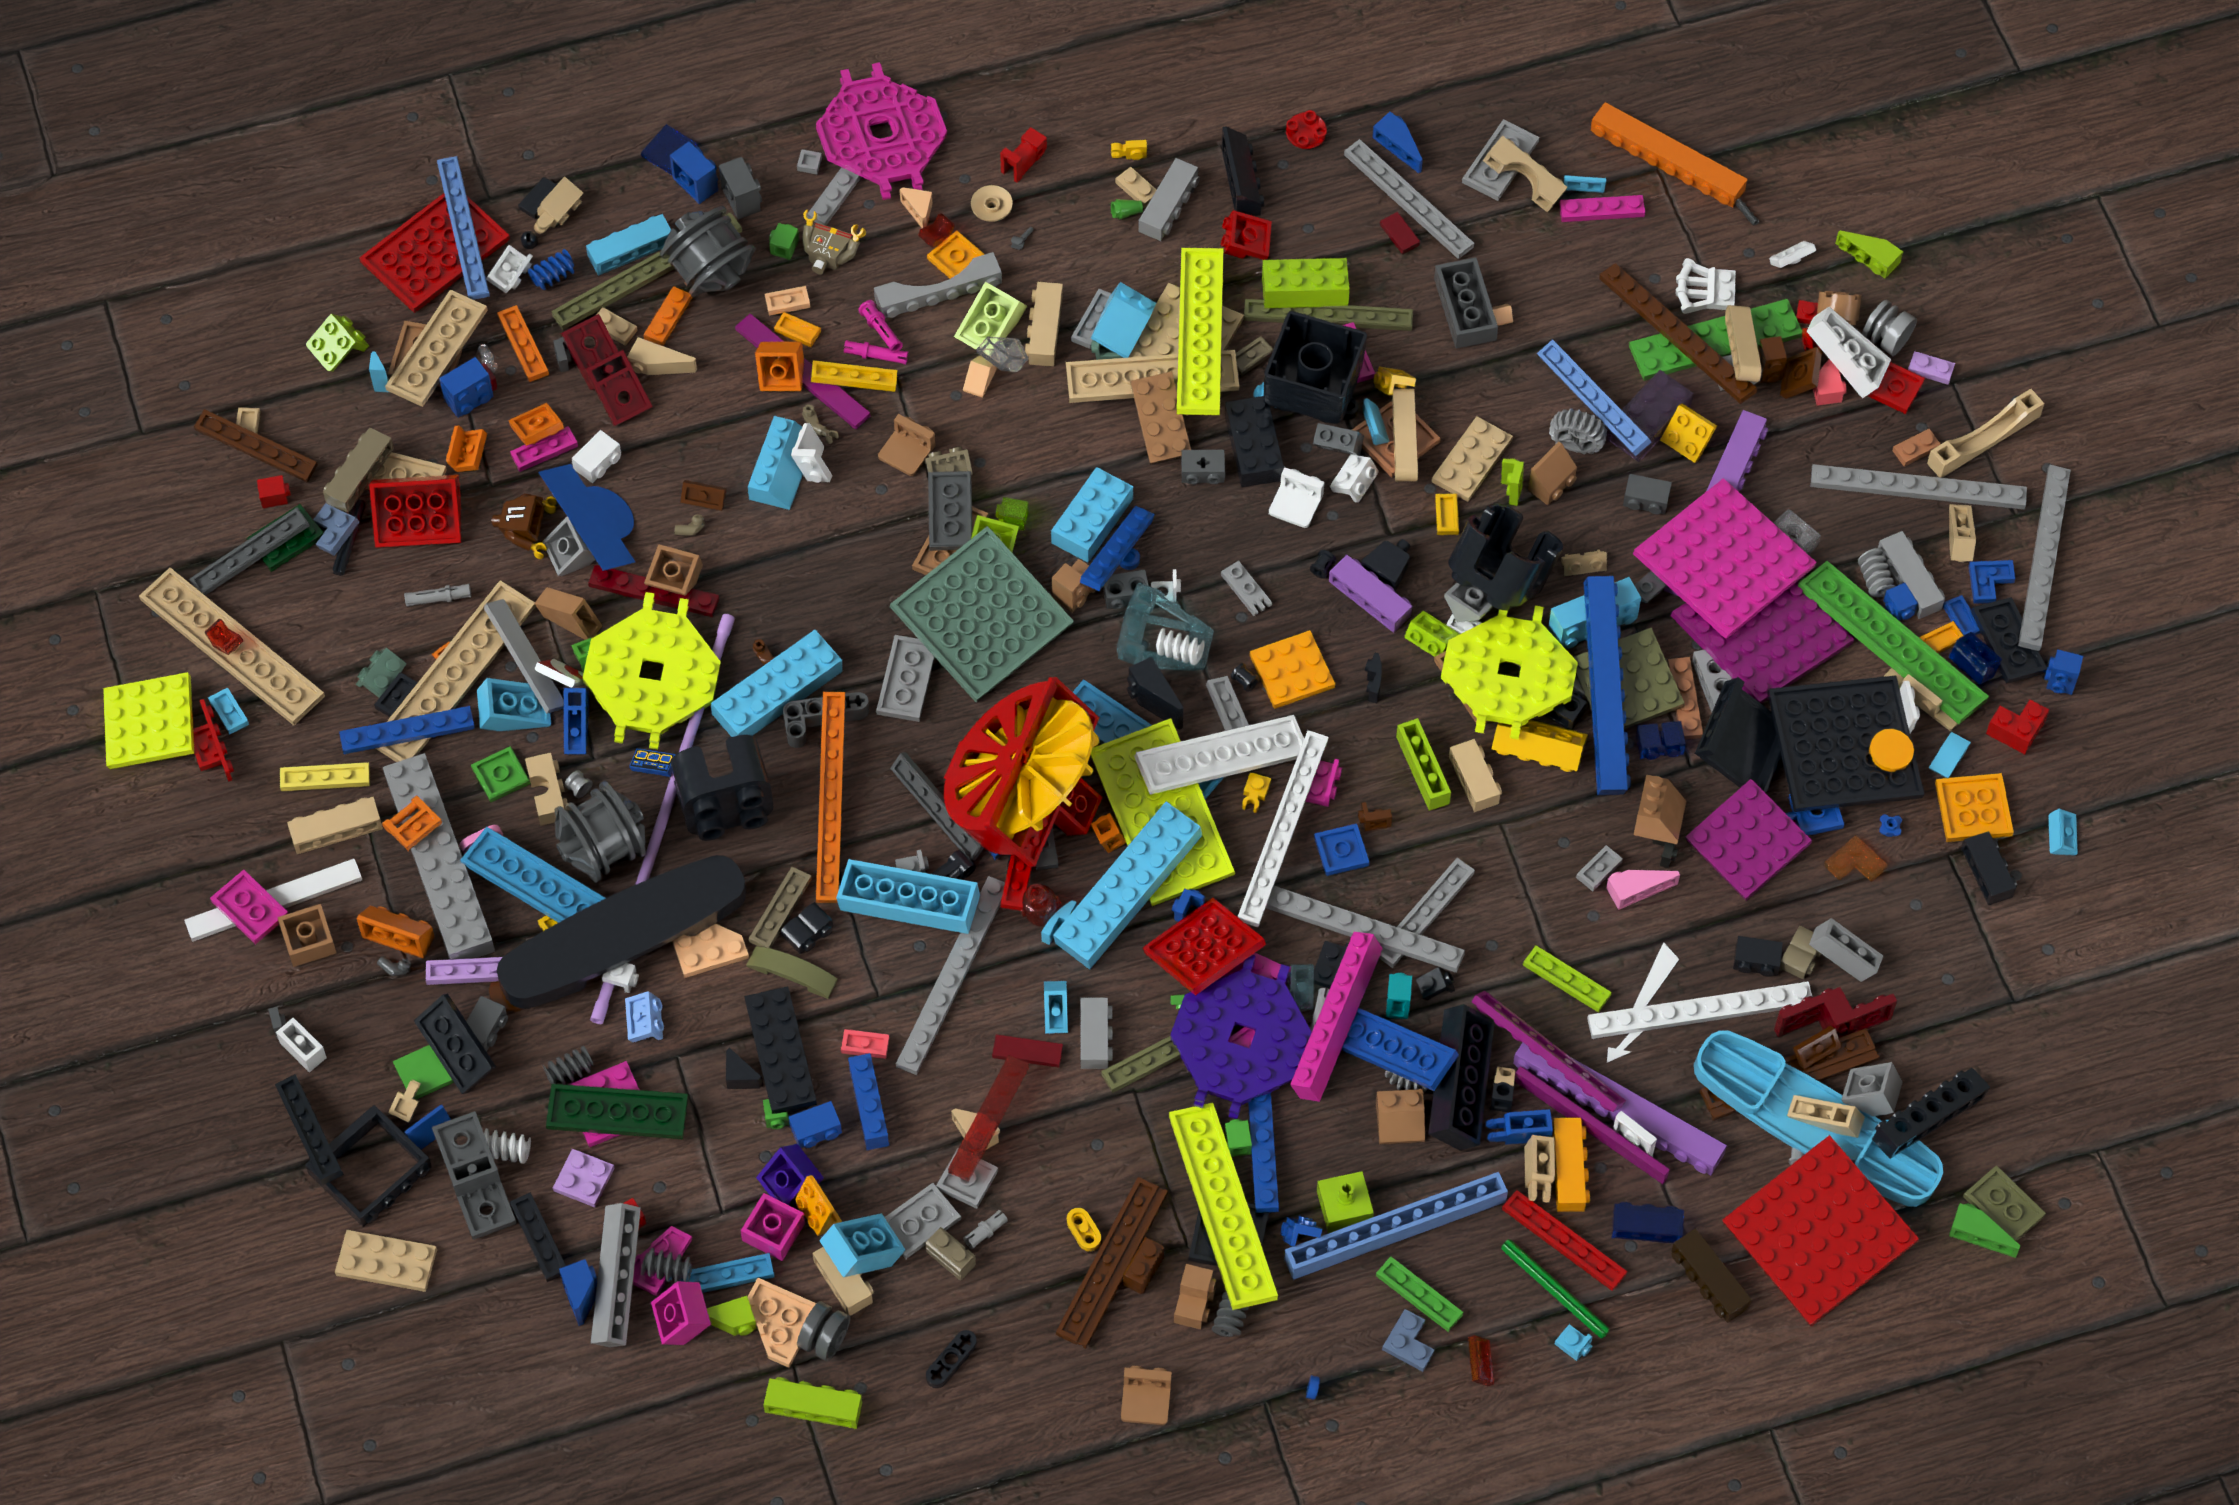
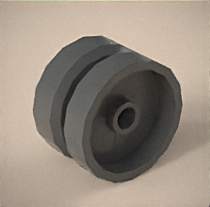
[797,1301,851,1361]

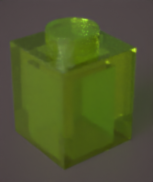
[995,497,1029,530]

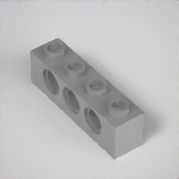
[1692,649,1732,712]

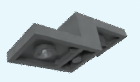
[432,1111,517,1240]

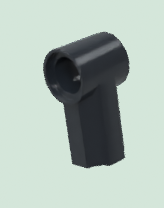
[931,849,977,879]

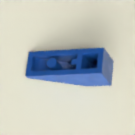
[1373,112,1423,173]
[564,688,589,754]

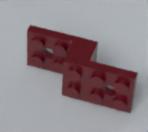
[560,314,653,426]
[1774,987,1897,1038]

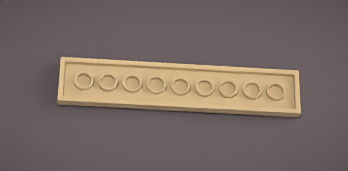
[139,568,325,725]
[375,581,536,762]

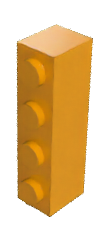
[1552,1118,1590,1212]

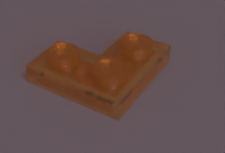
[1824,835,1888,882]

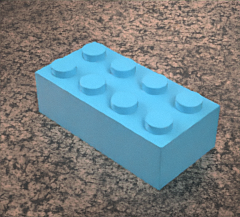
[1051,467,1133,563]
[1548,577,1641,648]

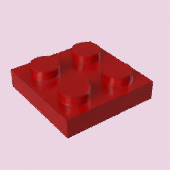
[1868,362,1925,414]

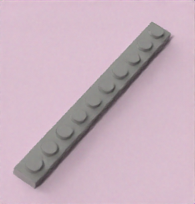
[1810,464,2027,510]
[2018,465,2071,651]
[896,876,1005,1075]
[1266,886,1465,973]

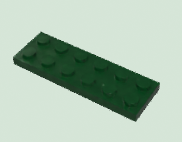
[546,1084,688,1139]

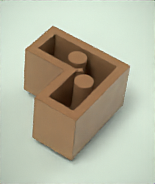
[1052,559,1096,613]
[1174,1264,1216,1330]

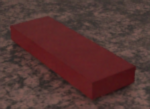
[992,1034,1063,1068]

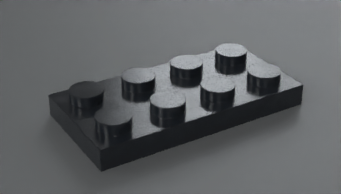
[1971,597,2047,684]
[414,993,496,1094]

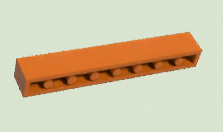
[1590,102,1747,208]

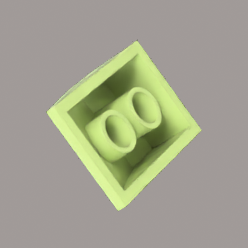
[954,282,1027,357]

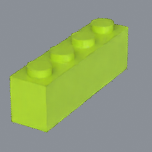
[1396,718,1451,811]
[763,1377,862,1429]

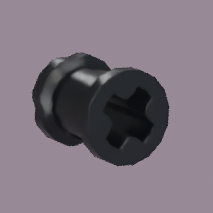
[1310,550,1337,578]
[1231,663,1260,692]

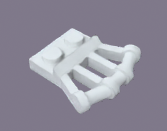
[1676,258,1736,314]

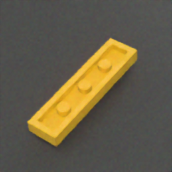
[811,360,897,392]

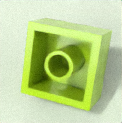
[1317,1171,1374,1233]

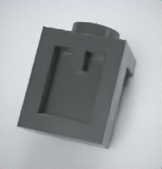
[553,337,571,372]

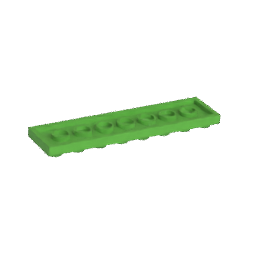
[1629,299,1802,381]

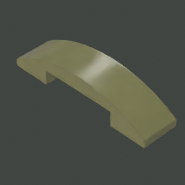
[746,946,838,999]

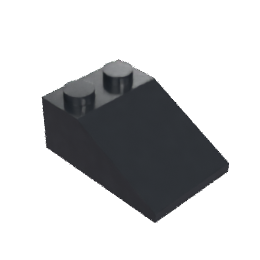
[1127,657,1184,730]

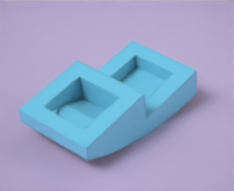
[1929,732,1971,778]
[1041,900,1076,945]

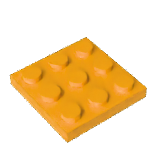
[1250,630,1335,709]
[1935,773,2014,842]

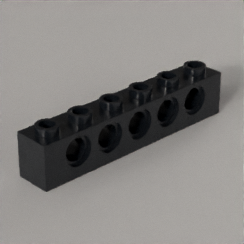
[1872,1068,1990,1159]

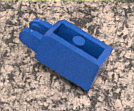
[1486,1109,1553,1145]

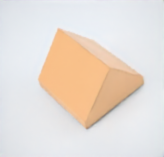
[1492,304,1513,326]

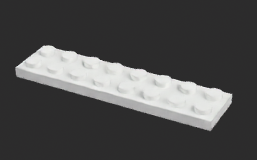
[1134,715,1304,795]

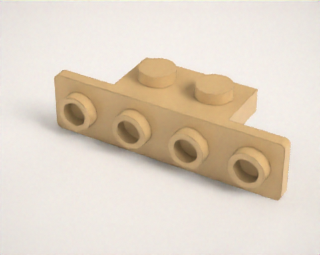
[1884,668,1958,731]

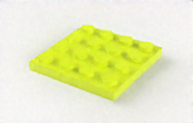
[103,672,194,769]

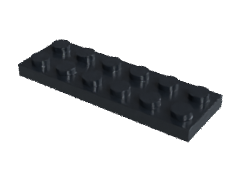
[744,986,817,1114]

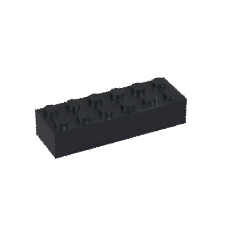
[1428,1004,1495,1151]

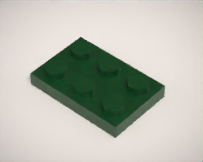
[246,504,323,572]

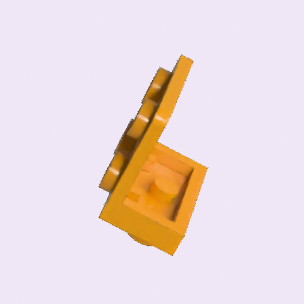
[795,1175,842,1236]

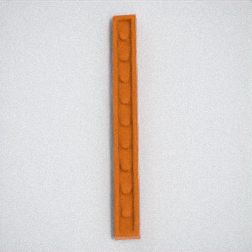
[816,692,845,903]

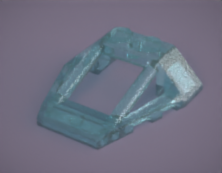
[1116,582,1214,671]

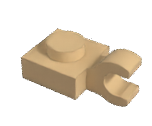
[388,1080,421,1122]

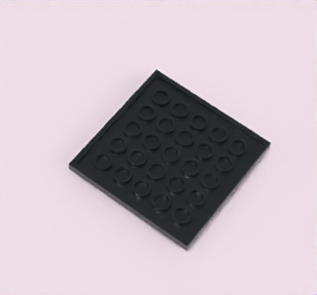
[1767,675,1924,812]

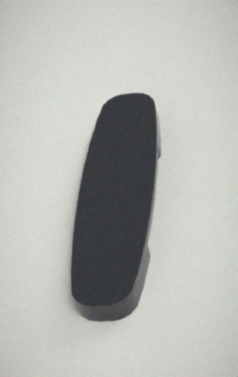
[497,855,746,1009]

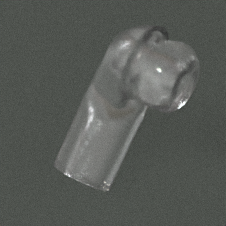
[478,344,498,373]

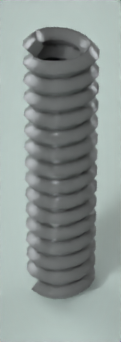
[1735,198,1759,226]

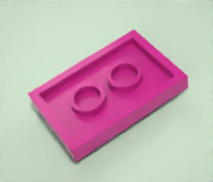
[210,870,289,945]

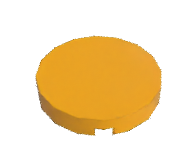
[1869,729,1914,772]

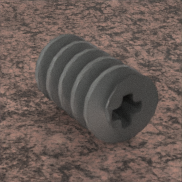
[542,1045,594,1085]
[641,1247,692,1283]
[1212,1288,1249,1337]

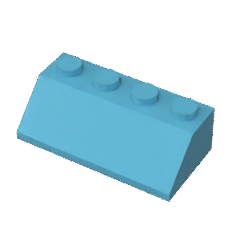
[748,416,803,510]

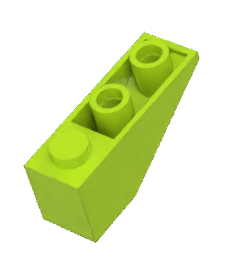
[1835,230,1903,278]

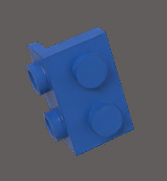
[1280,1216,1322,1247]

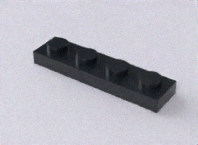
[510,1192,566,1282]

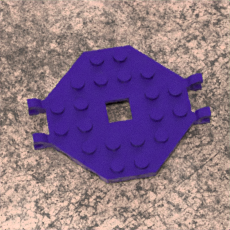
[1170,955,1312,1119]

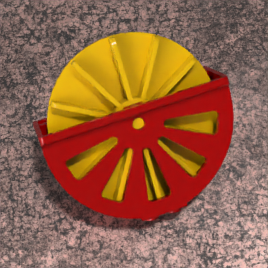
[944,677,1102,867]

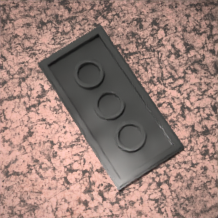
[928,471,972,551]

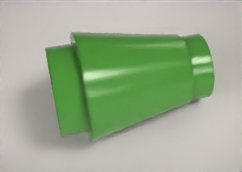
[1111,199,1143,220]

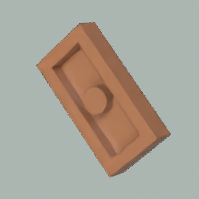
[1892,429,1941,467]

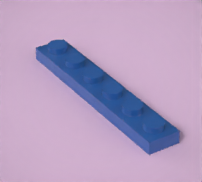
[1080,506,1154,591]
[339,706,474,754]
[1248,1092,1279,1213]

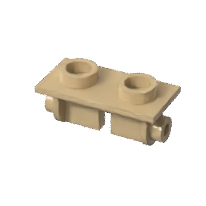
[1561,550,1607,576]

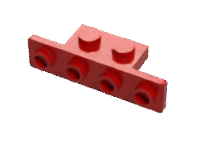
[193,699,234,782]

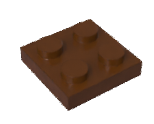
[1780,347,1822,399]

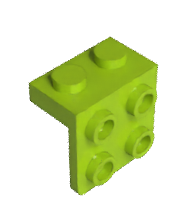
[306,314,369,372]

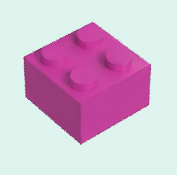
[741,1193,805,1261]
[651,1281,711,1345]

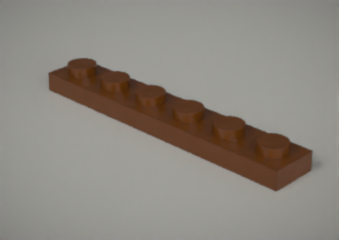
[194,409,318,483]

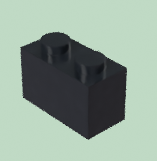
[1733,936,1783,977]

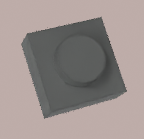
[268,1007,287,1038]

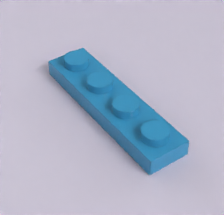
[682,1253,774,1293]

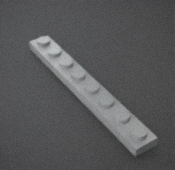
[1344,139,1474,259]

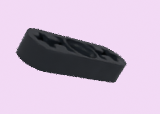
[926,1330,977,1388]

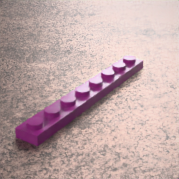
[1471,991,1626,1112]

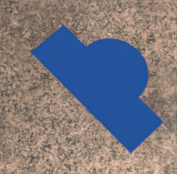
[538,464,635,571]

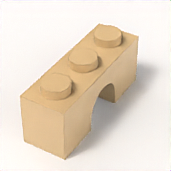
[525,753,568,826]

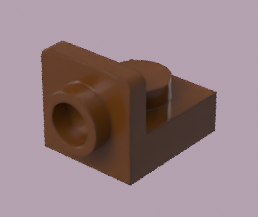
[1358,802,1392,831]

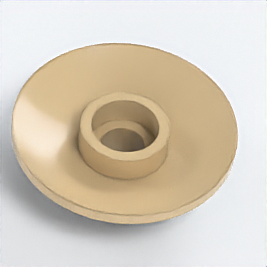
[971,185,1013,222]

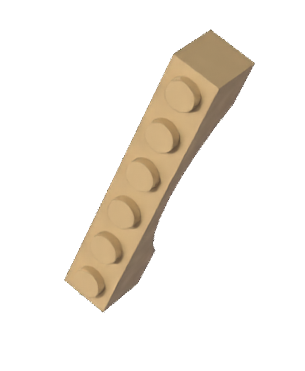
[1927,389,2045,478]

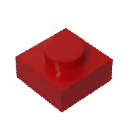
[1796,300,1818,324]

